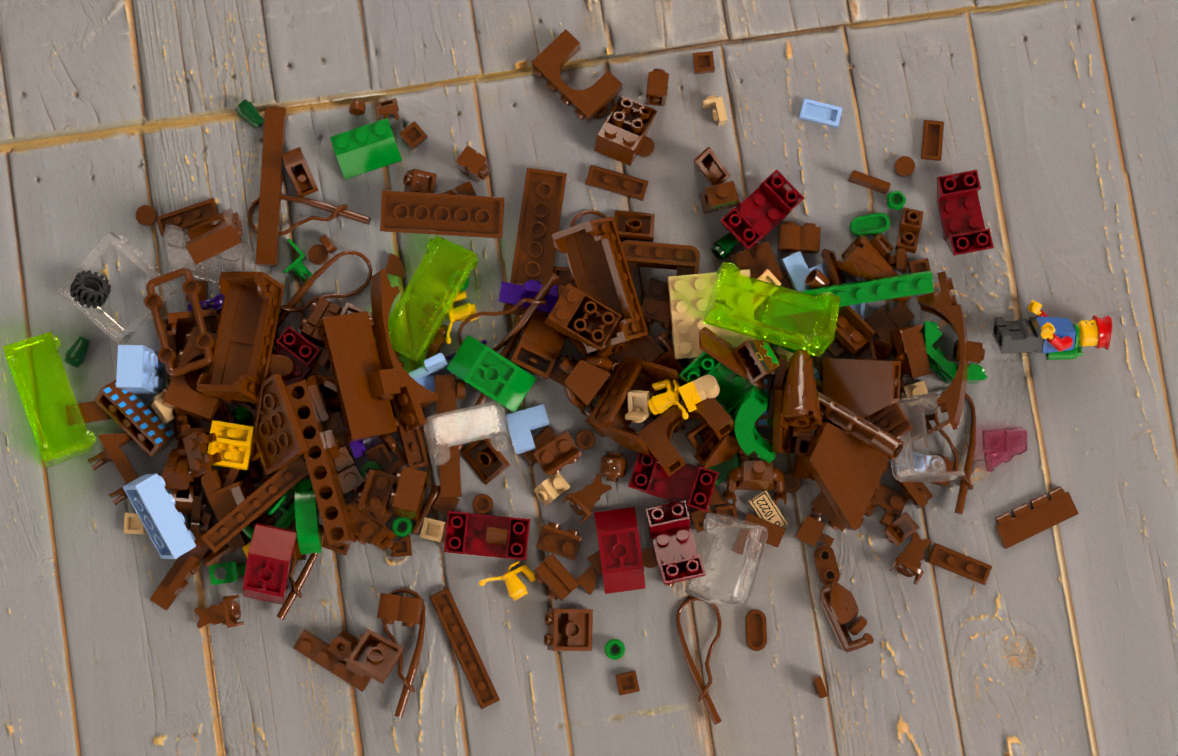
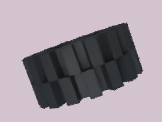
[70,270,111,309]

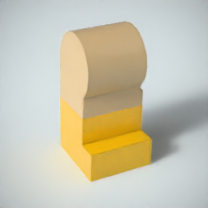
[678,375,720,412]

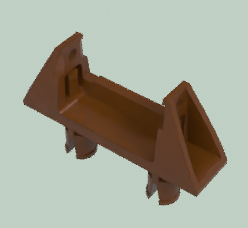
[87,433,162,506]

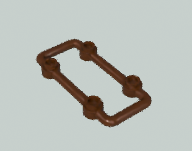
[144,268,215,377]

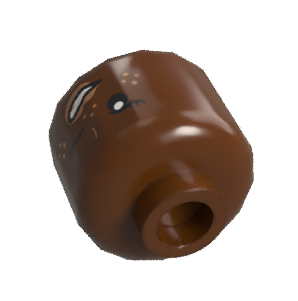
[600,452,627,482]

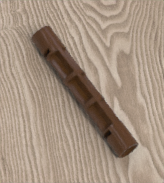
[817,391,904,460]

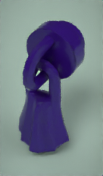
[187,294,224,315]

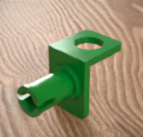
[283,238,312,283]
[209,561,246,585]

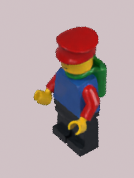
[993,300,1112,360]

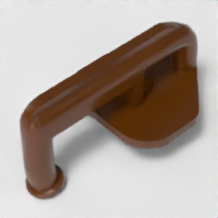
[820,581,874,652]

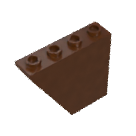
[821,358,901,432]
[803,422,890,531]

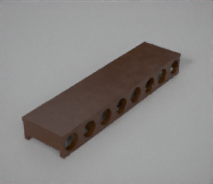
[285,379,356,547]

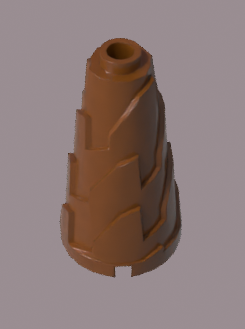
[836,235,911,304]
[780,349,822,432]

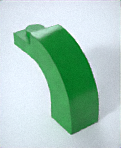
[735,389,776,463]
[295,479,322,554]

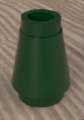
[235,99,264,129]
[711,233,738,260]
[64,336,90,368]

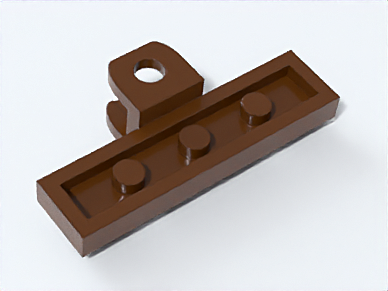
[293,629,371,692]

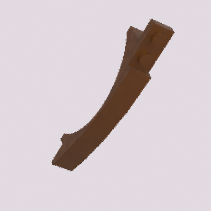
[371,269,439,431]
[917,271,968,430]

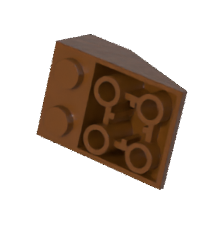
[594,95,657,166]
[544,283,622,351]
[511,310,567,380]

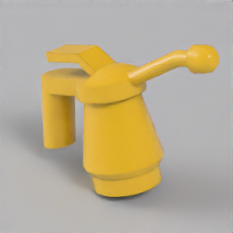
[442,290,478,344]
[648,379,688,420]
[479,561,536,601]

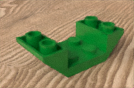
[920,320,988,384]
[446,334,537,412]
[679,351,769,421]

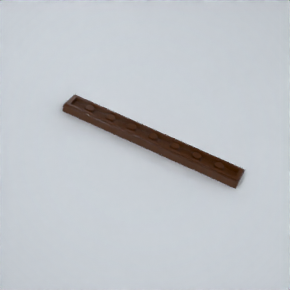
[256,107,287,266]

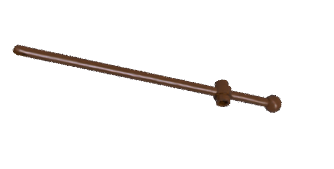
[412,314,529,535]

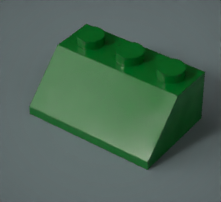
[330,118,402,180]

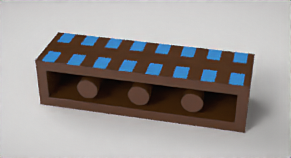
[94,380,175,458]

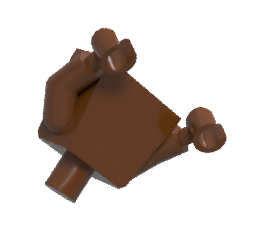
[559,356,620,415]
[723,461,787,505]

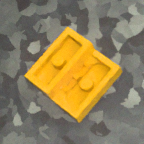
[207,420,254,470]

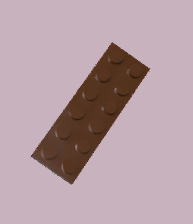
[510,168,567,286]
[380,190,505,238]

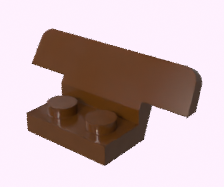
[201,469,264,549]

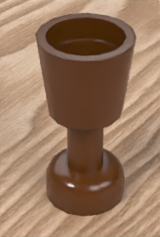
[805,268,831,289]

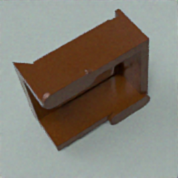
[890,324,933,379]

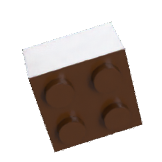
[390,467,428,521]

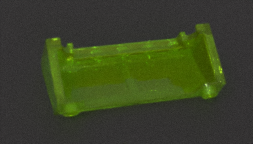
[388,235,480,366]
[703,262,840,357]
[3,331,96,468]

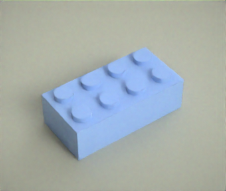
[116,345,165,395]
[123,473,196,559]

